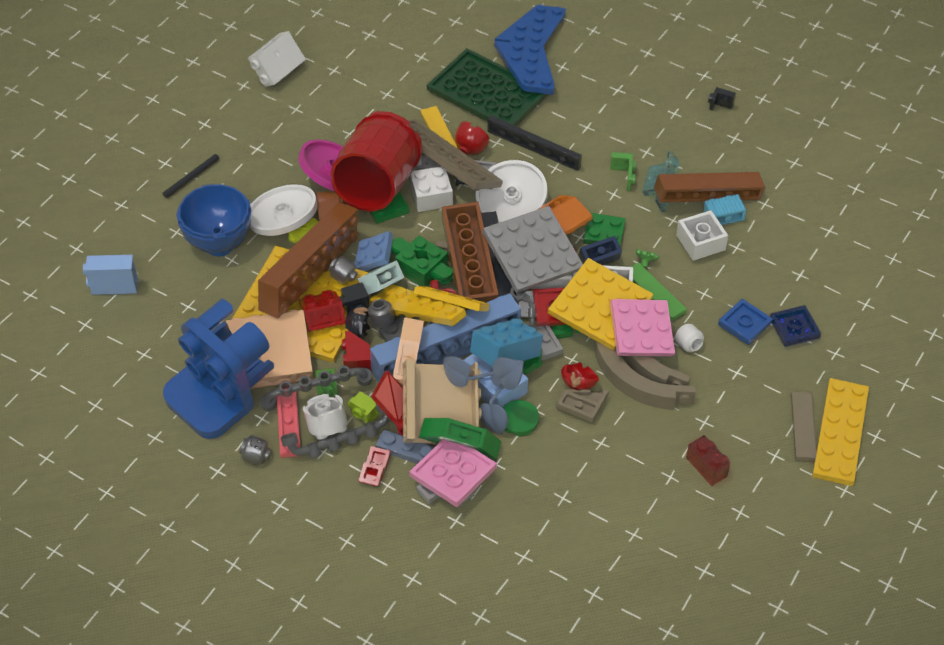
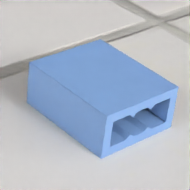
[83,255,138,295]

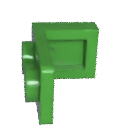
[610,152,636,191]

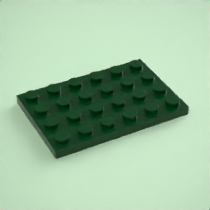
[427,48,549,126]

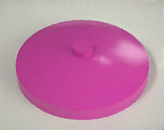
[298,139,343,191]

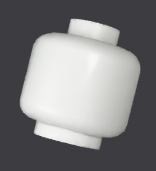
[675,324,704,352]

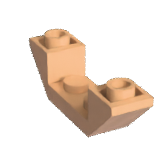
[393,317,424,387]

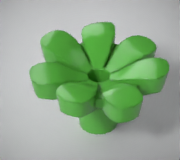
[636,249,660,268]

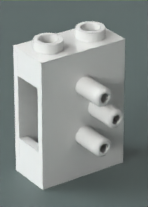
[248,31,306,87]

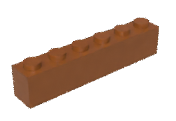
[654,172,765,203]

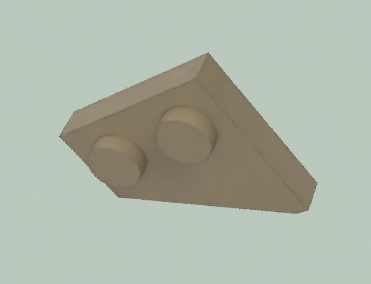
[556,389,609,423]

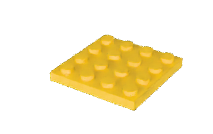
[548,258,654,351]

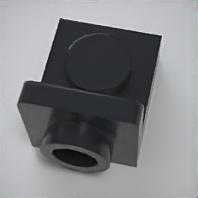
[708,87,736,111]

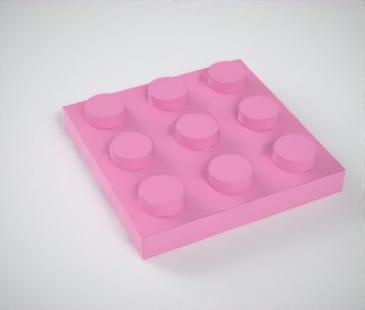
[610,299,675,357]
[409,440,497,507]

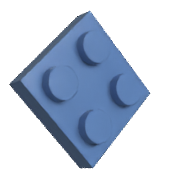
[355,231,393,271]

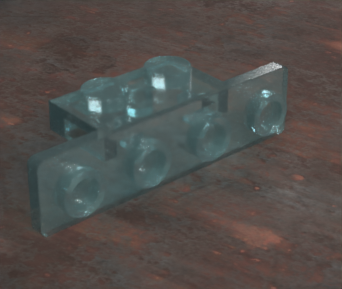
[642,151,679,212]

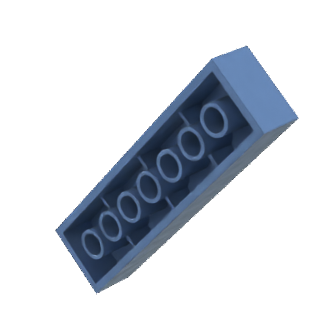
[370,293,521,383]

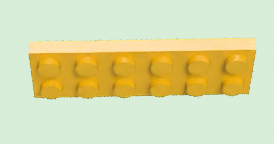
[812,378,869,486]

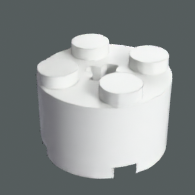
[303,394,347,439]

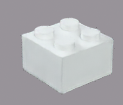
[410,166,453,212]
[676,210,728,261]

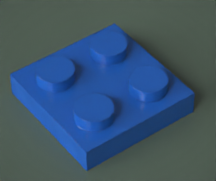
[718,299,773,345]

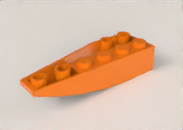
[537,195,593,235]

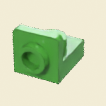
[315,368,338,397]

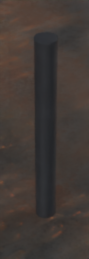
[162,154,219,198]

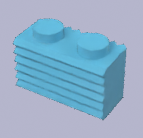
[703,194,747,225]

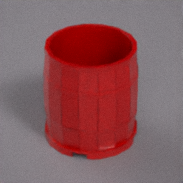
[330,111,423,212]

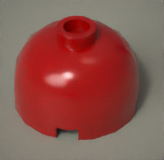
[454,121,490,155]

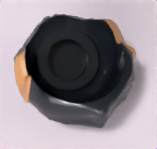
[345,305,370,338]

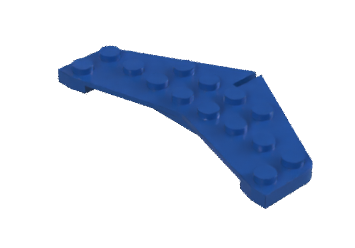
[494,4,566,95]

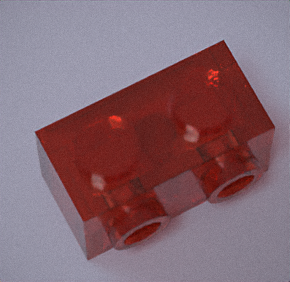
[686,435,730,486]

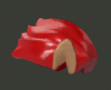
[561,362,599,391]

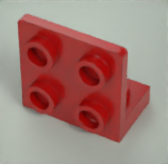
[299,290,346,332]

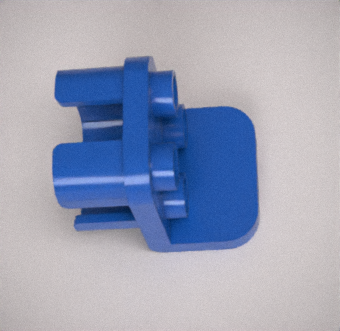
[163,299,274,439]

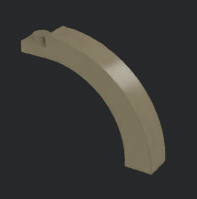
[594,341,696,410]
[623,356,691,386]

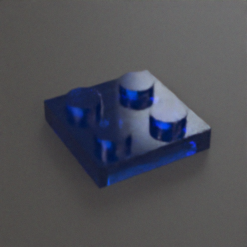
[770,305,821,347]

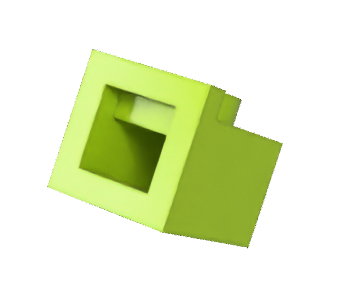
[348,391,380,423]

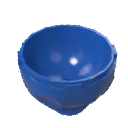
[176,184,251,257]

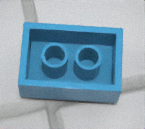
[470,319,543,366]

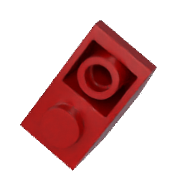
[342,331,371,371]

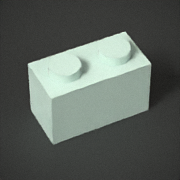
[358,260,404,295]

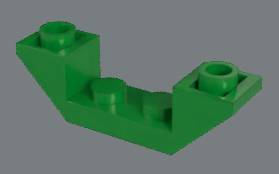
[419,418,501,461]

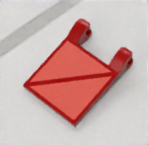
[371,370,403,436]

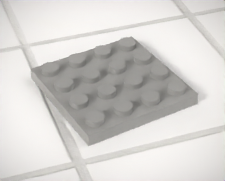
[482,206,583,293]

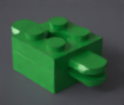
[391,235,453,286]

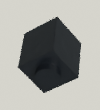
[339,282,369,314]

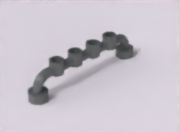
[260,366,372,411]
[280,404,389,458]

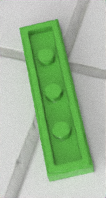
[631,262,687,322]

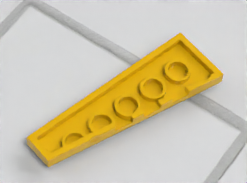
[369,284,467,326]

